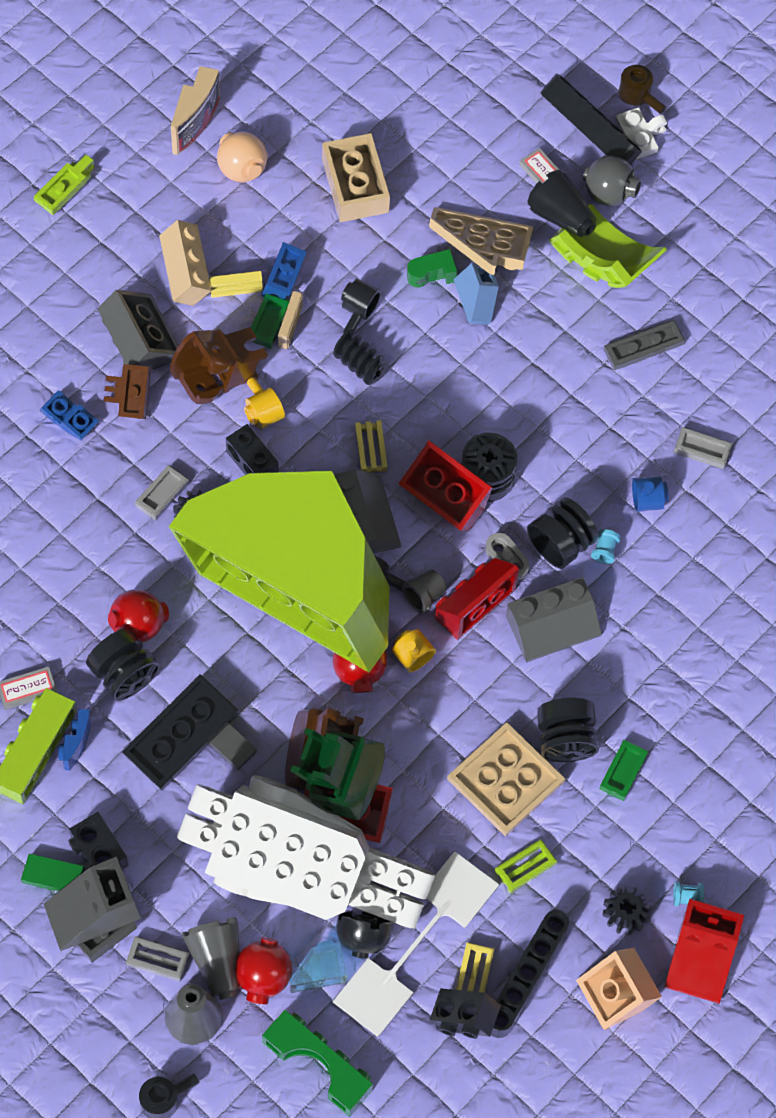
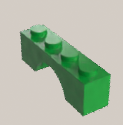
[262,1010,373,1117]

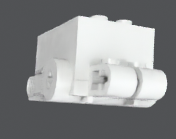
[177,775,435,929]

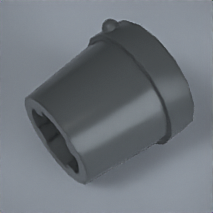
[402,570,447,613]

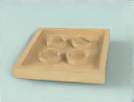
[447,722,565,837]

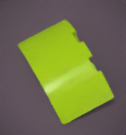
[548,204,667,288]

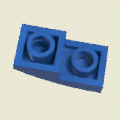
[40,390,99,441]
[58,709,91,771]

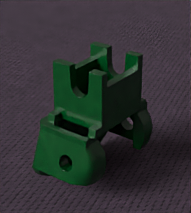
[290,728,385,820]

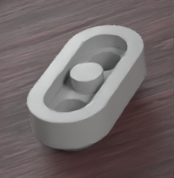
[485,533,529,581]

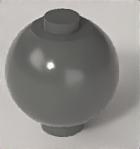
[583,155,641,206]

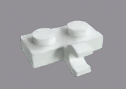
[615,107,667,160]

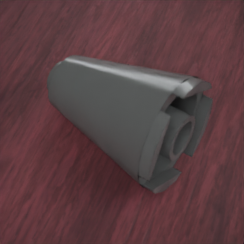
[182,917,241,1000]
[165,984,222,1045]

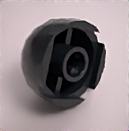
[336,910,394,958]

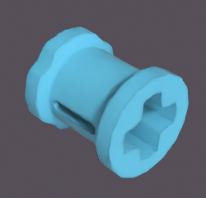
[591,529,621,564]
[673,881,704,906]

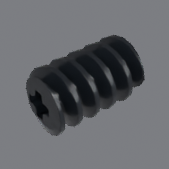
[333,329,390,385]

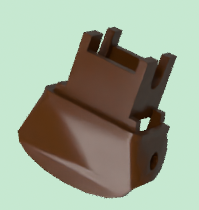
[170,327,268,404]
[285,708,364,790]

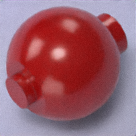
[108,589,169,643]
[333,651,387,693]
[235,937,292,1005]

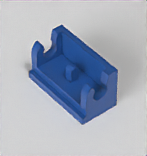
[261,242,307,300]

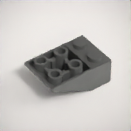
[44,857,141,951]

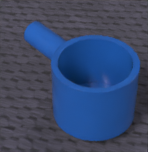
[632,475,669,512]

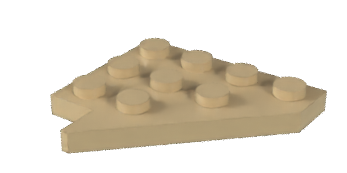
[429,207,534,275]

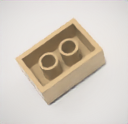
[322,133,390,222]

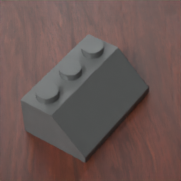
[97,290,178,371]
[334,469,401,554]
[506,577,601,663]

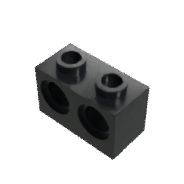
[226,424,279,475]
[68,812,129,870]
[430,988,501,1039]

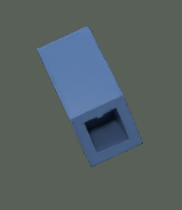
[453,263,499,325]

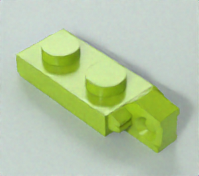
[34,155,95,215]

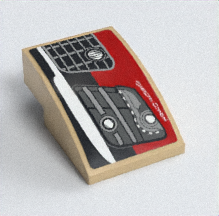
[171,66,220,155]

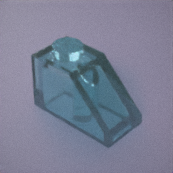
[289,940,347,993]

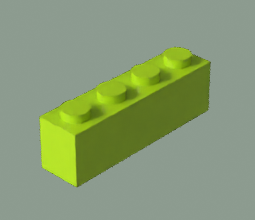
[0,688,77,804]

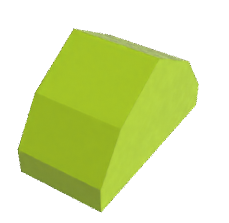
[168,471,390,672]

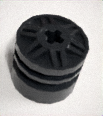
[461,433,517,502]
[527,497,599,569]
[86,628,160,701]
[537,697,599,762]

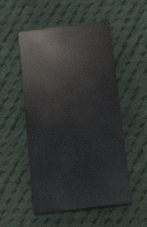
[122,674,240,791]

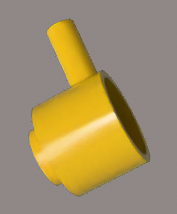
[244,377,285,430]
[392,629,436,673]

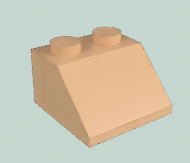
[576,947,662,1030]

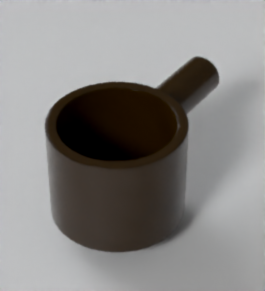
[618,65,666,114]

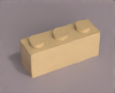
[159,220,212,306]

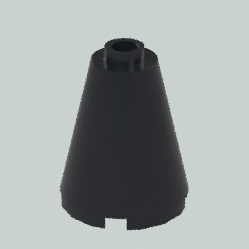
[527,170,596,237]

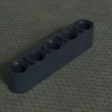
[540,73,642,165]
[491,910,569,1038]

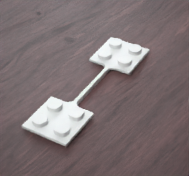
[333,851,499,1037]

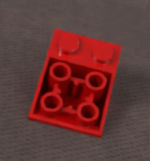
[664,899,744,1004]

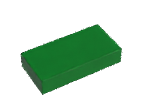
[251,294,290,349]
[599,740,648,801]
[21,854,84,892]

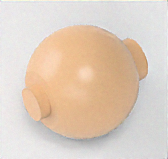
[217,132,268,182]

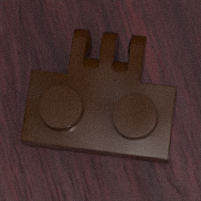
[103,364,152,419]

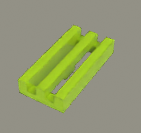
[495,839,557,894]

